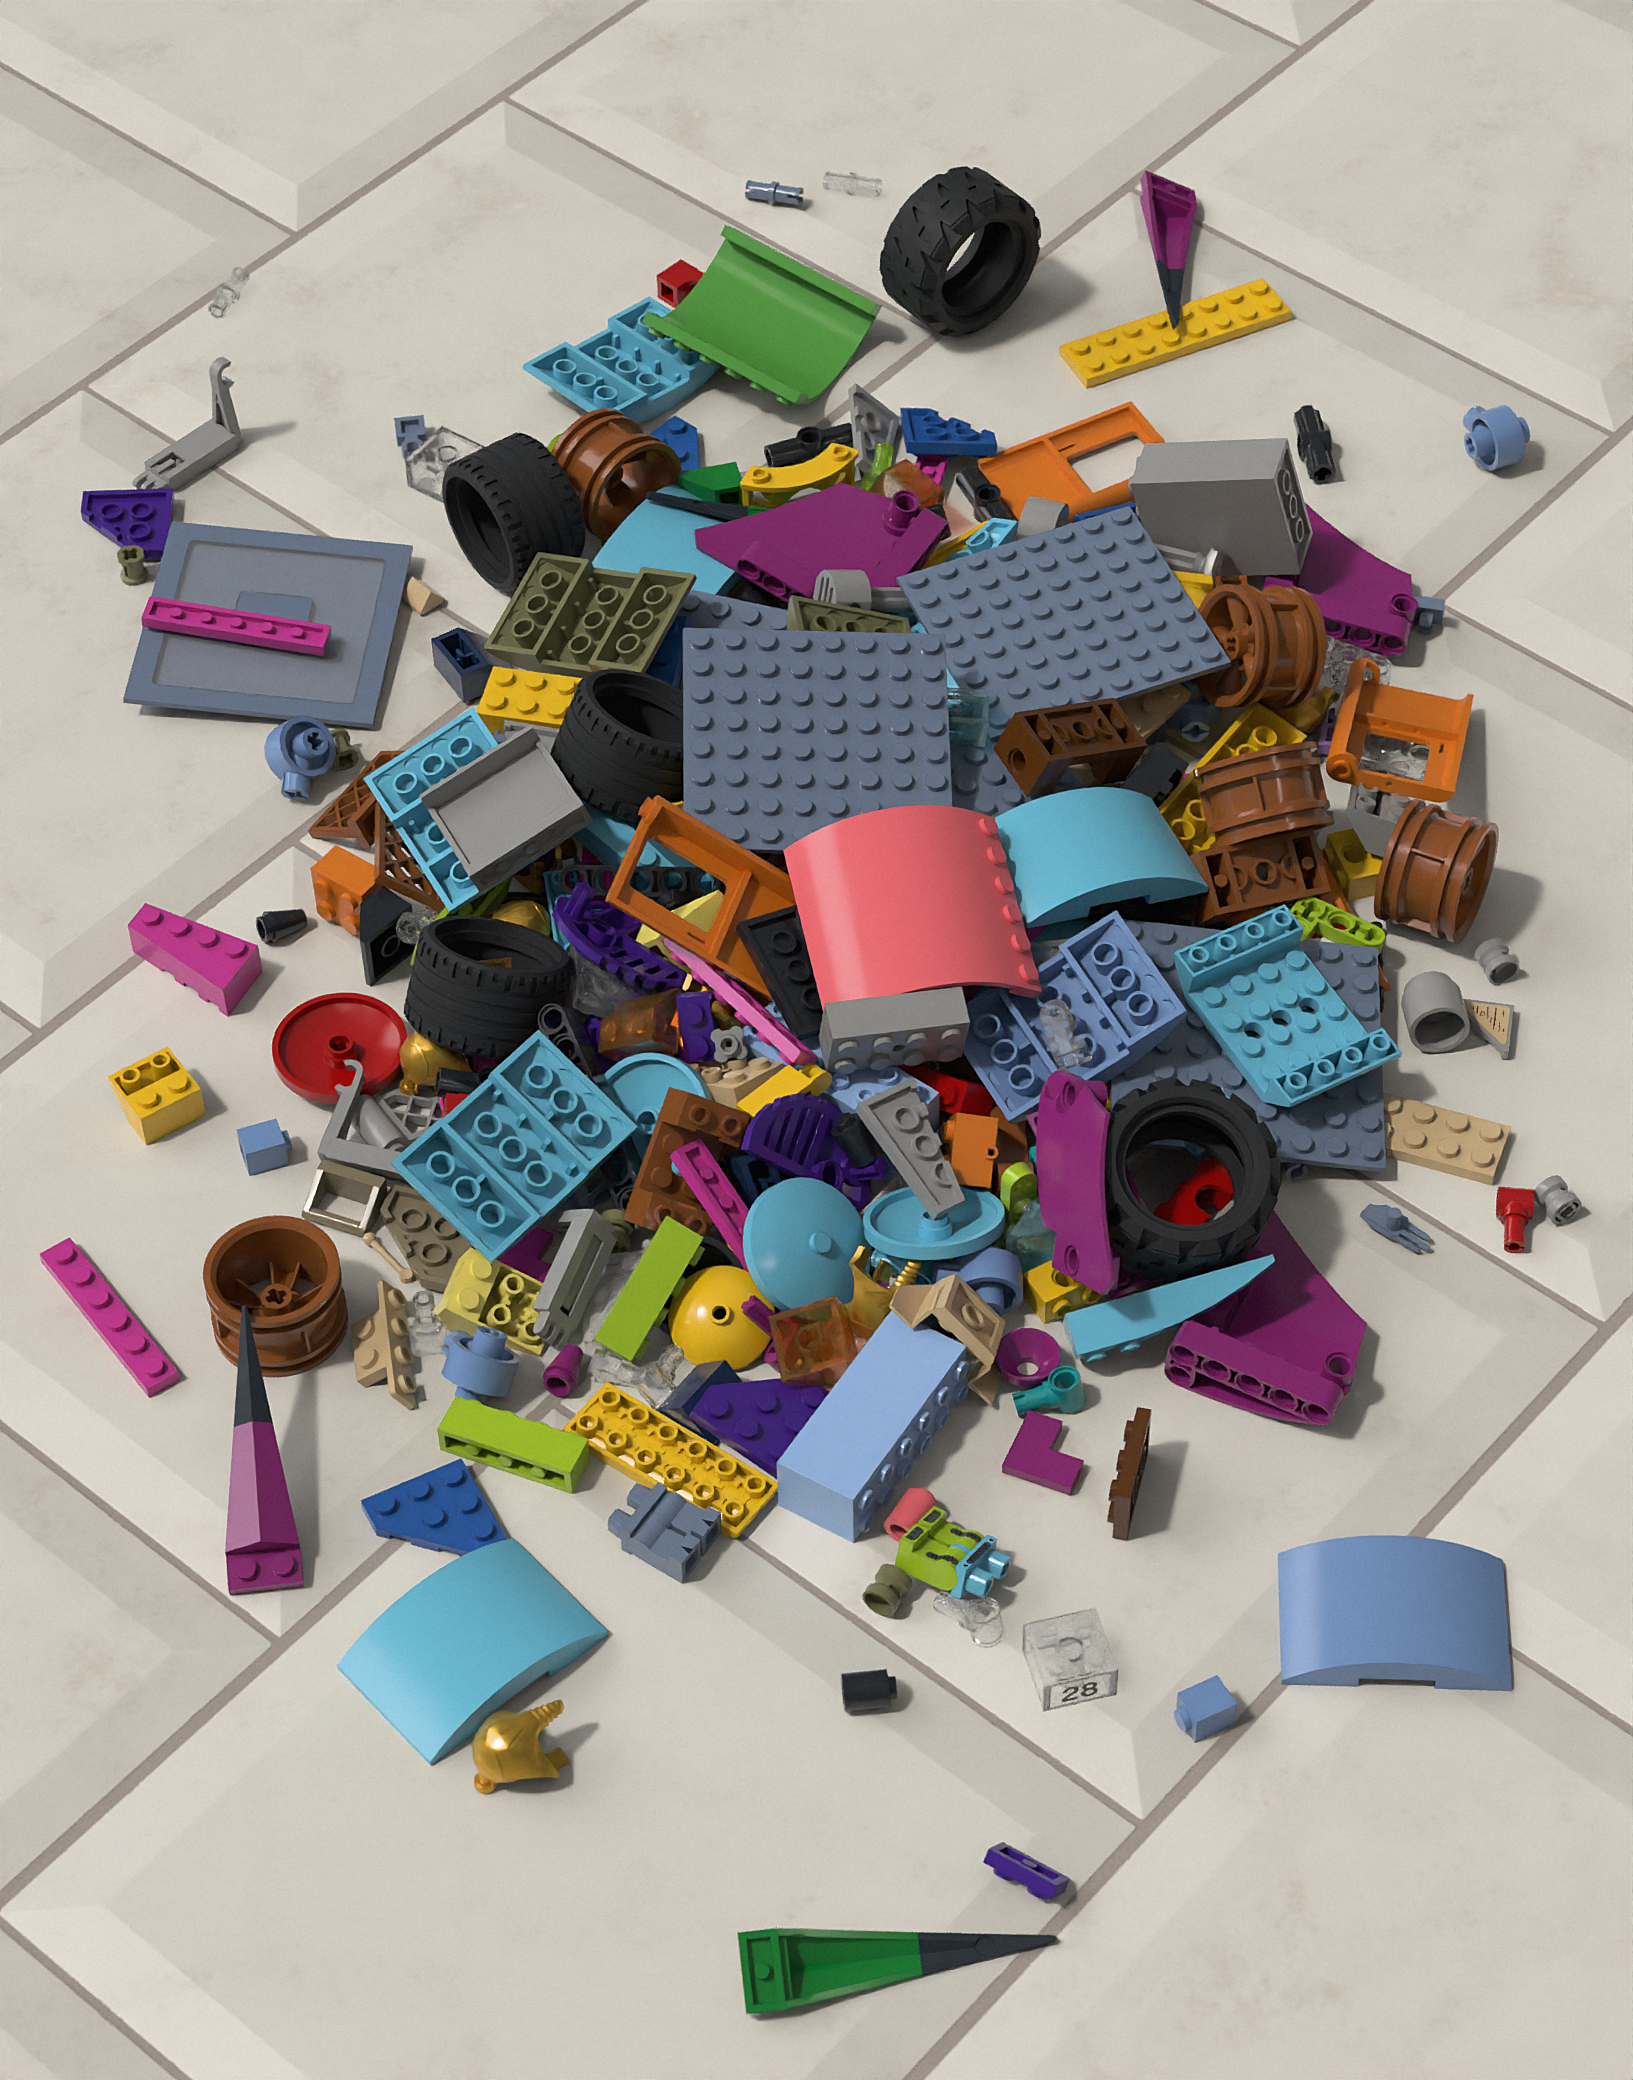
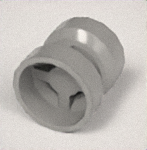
[1475,938,1519,985]
[1534,1175,1582,1225]

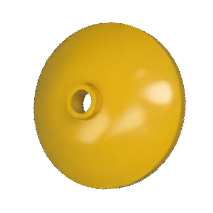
[668,1266,775,1371]

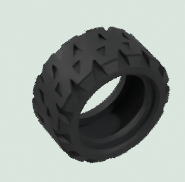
[880,166,1041,337]
[1105,1078,1281,1284]

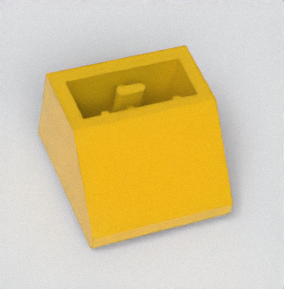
[108,1046,206,1145]

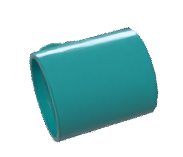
[1012,1365,1086,1416]

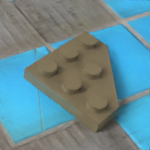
[380,1184,476,1292]

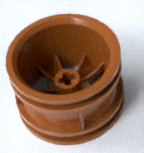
[551,408,682,543]
[1195,584,1327,709]
[1193,741,1334,849]
[1374,799,1499,944]
[203,1215,349,1377]

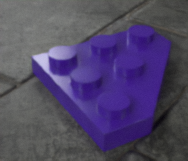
[81,488,175,559]
[688,1376,829,1479]

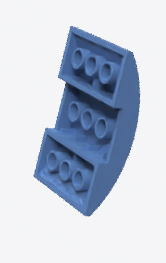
[963,910,1188,1124]
[1278,1535,1512,1691]

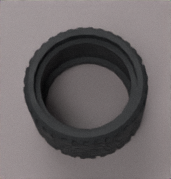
[442,432,586,593]
[550,669,683,823]
[403,916,574,1060]

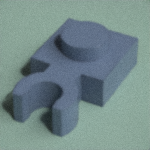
[394,415,427,460]

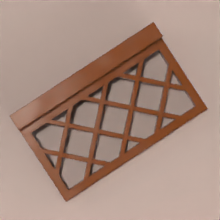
[308,751,405,847]
[374,801,446,920]

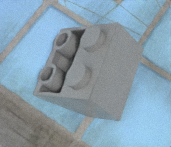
[1346,782,1412,857]

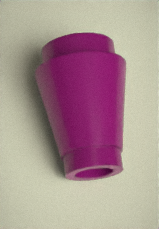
[543,1344,583,1396]

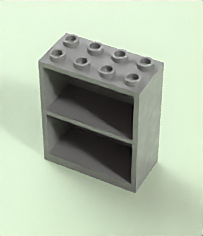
[1128,438,1313,576]

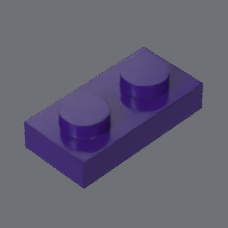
[676,991,718,1063]
[983,1842,1070,1900]

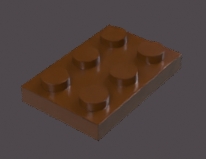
[1107,1407,1152,1541]

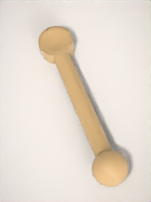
[363,1232,413,1284]

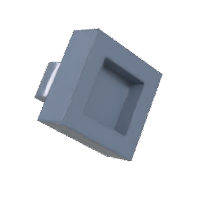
[1414,595,1445,634]

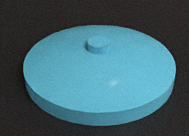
[604,1053,712,1180]
[743,1177,871,1319]
[863,1186,1005,1260]

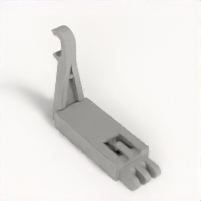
[132,357,242,492]
[317,1059,414,1189]
[532,1209,617,1351]

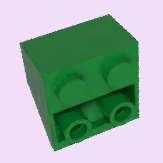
[677,462,743,505]

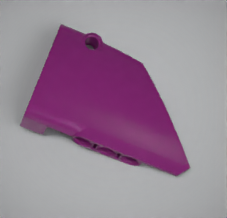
[694,482,950,614]
[1263,503,1418,658]
[1164,1210,1367,1425]

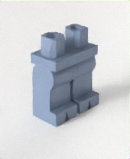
[608,1482,721,1584]

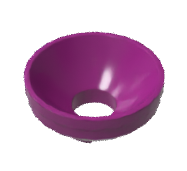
[995,1328,1061,1387]

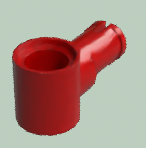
[1496,1187,1534,1253]

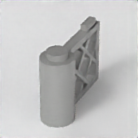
[351,1085,441,1152]

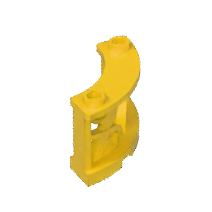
[740,443,859,508]

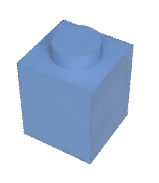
[237,1118,292,1176]
[1174,1675,1237,1743]

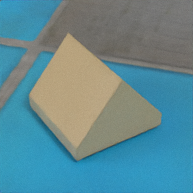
[402,577,445,616]

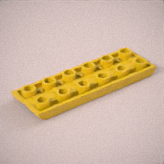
[562,1382,778,1538]

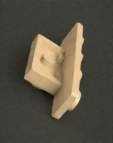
[351,1280,416,1410]

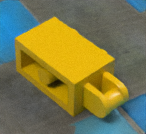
[736,1063,832,1130]

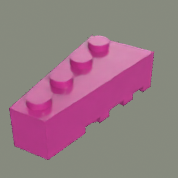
[128,903,263,1017]

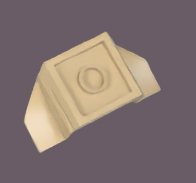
[889,1273,1006,1405]

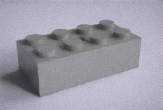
[819,987,970,1074]

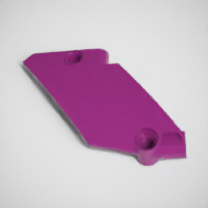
[1036,1070,1121,1294]

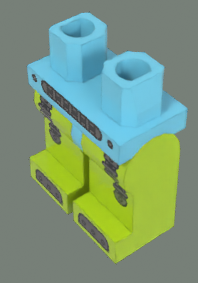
[895,1506,1011,1600]

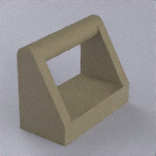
[301,1159,388,1237]

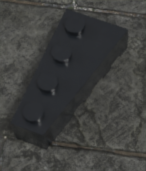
[1118,741,1189,808]

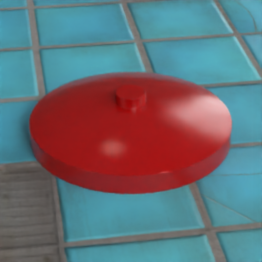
[272,992,407,1104]

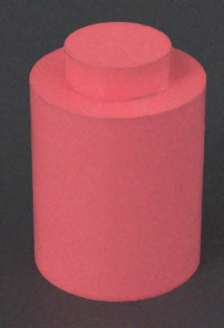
[884,1488,938,1542]

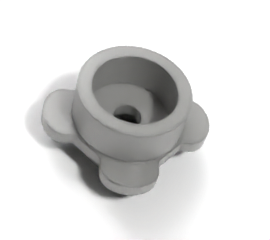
[711,1026,748,1063]

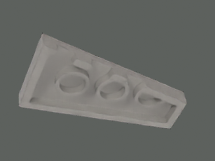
[855,1077,965,1220]

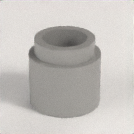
[1401,971,1470,1052]

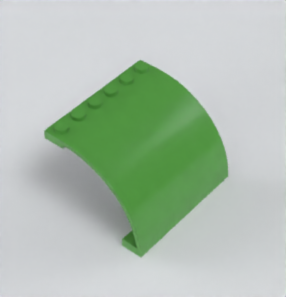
[642,225,882,407]

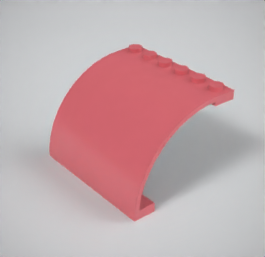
[783,805,1042,1011]

